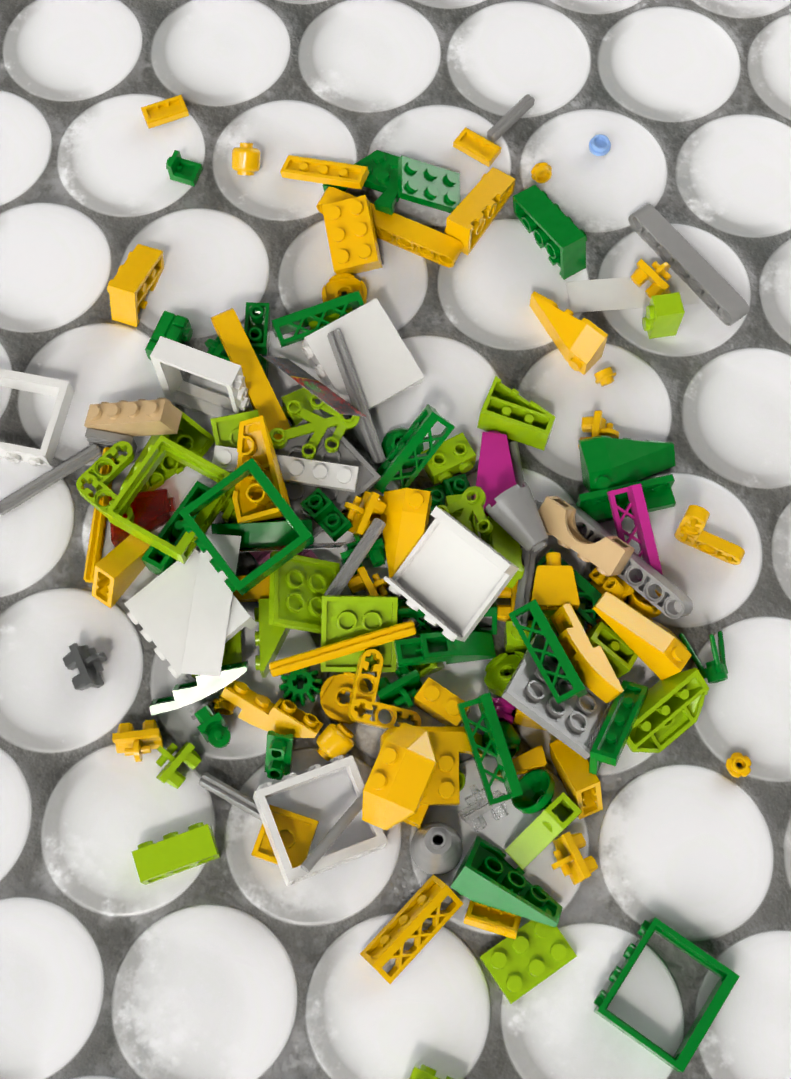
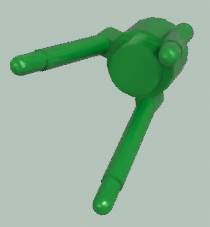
[679,631,728,684]

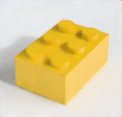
[321,195,383,275]

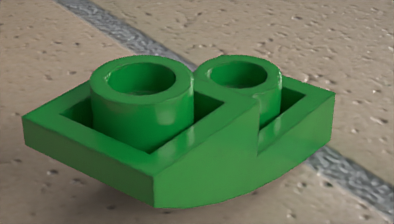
[423,474,474,514]
[300,488,353,542]

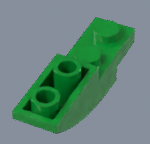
[244,302,270,378]
[394,631,496,667]

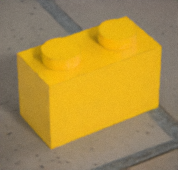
[414,677,471,727]

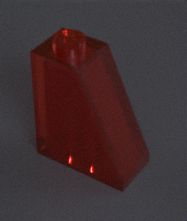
[109,489,176,547]

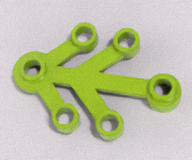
[269,394,359,460]
[425,486,493,535]

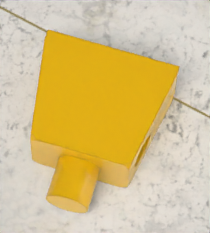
[531,552,580,610]

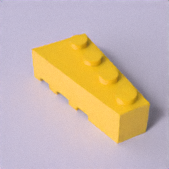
[444,167,516,255]

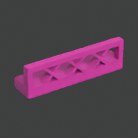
[607,483,663,581]

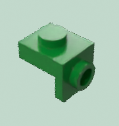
[166,150,203,187]

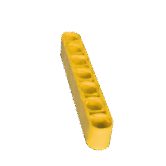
[316,187,464,268]
[211,308,291,440]

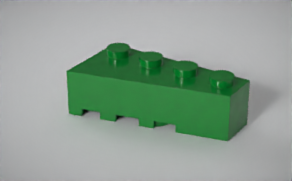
[513,185,587,280]

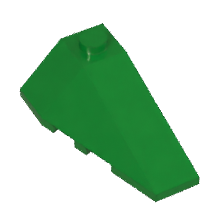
[450,836,563,927]

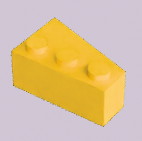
[107,244,164,327]

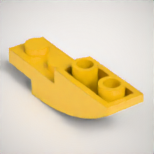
[550,603,624,703]
[220,680,323,738]

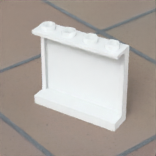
[302,298,425,419]
[383,506,519,642]
[124,548,258,682]

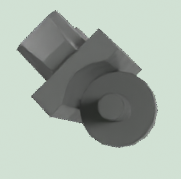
[63,643,107,691]

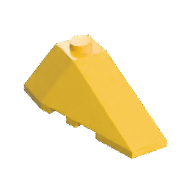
[529,291,608,375]
[232,415,291,524]
[380,488,432,578]
[592,591,692,681]

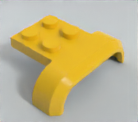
[380,726,483,805]

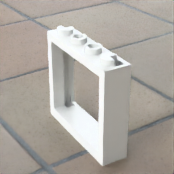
[150,336,253,418]
[0,368,75,467]
[253,755,388,887]

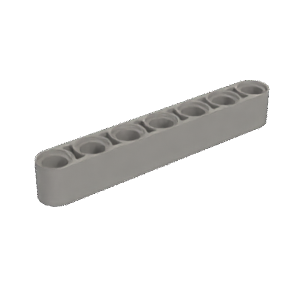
[628,204,749,326]
[570,504,693,619]

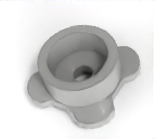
[188,698,214,720]

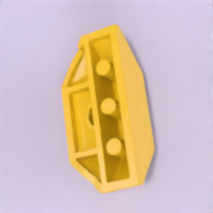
[362,722,437,831]

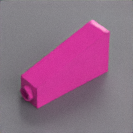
[474,431,516,520]

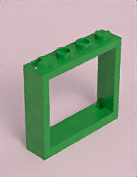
[179,458,315,595]
[594,917,740,1073]

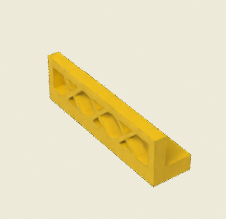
[360,874,464,984]

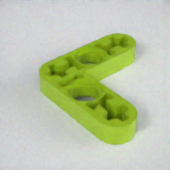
[76,441,135,522]

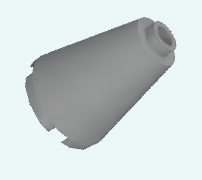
[485,482,549,554]
[410,822,463,875]

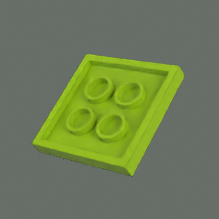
[269,551,340,634]
[320,595,398,672]

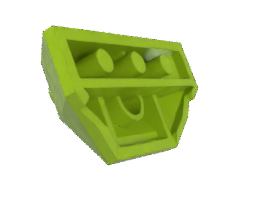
[626,668,709,753]

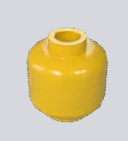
[232,143,260,175]
[316,722,354,761]

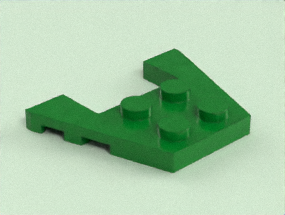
[322,150,400,215]

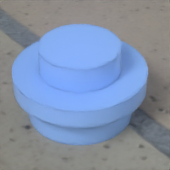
[589,134,611,156]

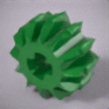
[279,666,322,706]

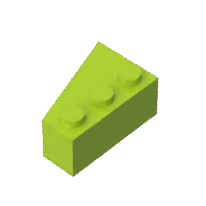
[477,376,555,451]

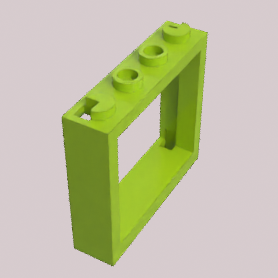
[105,435,235,564]

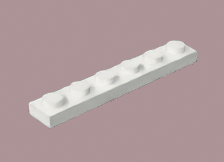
[212,445,359,492]

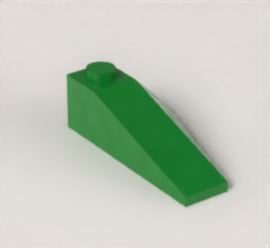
[578,435,676,492]

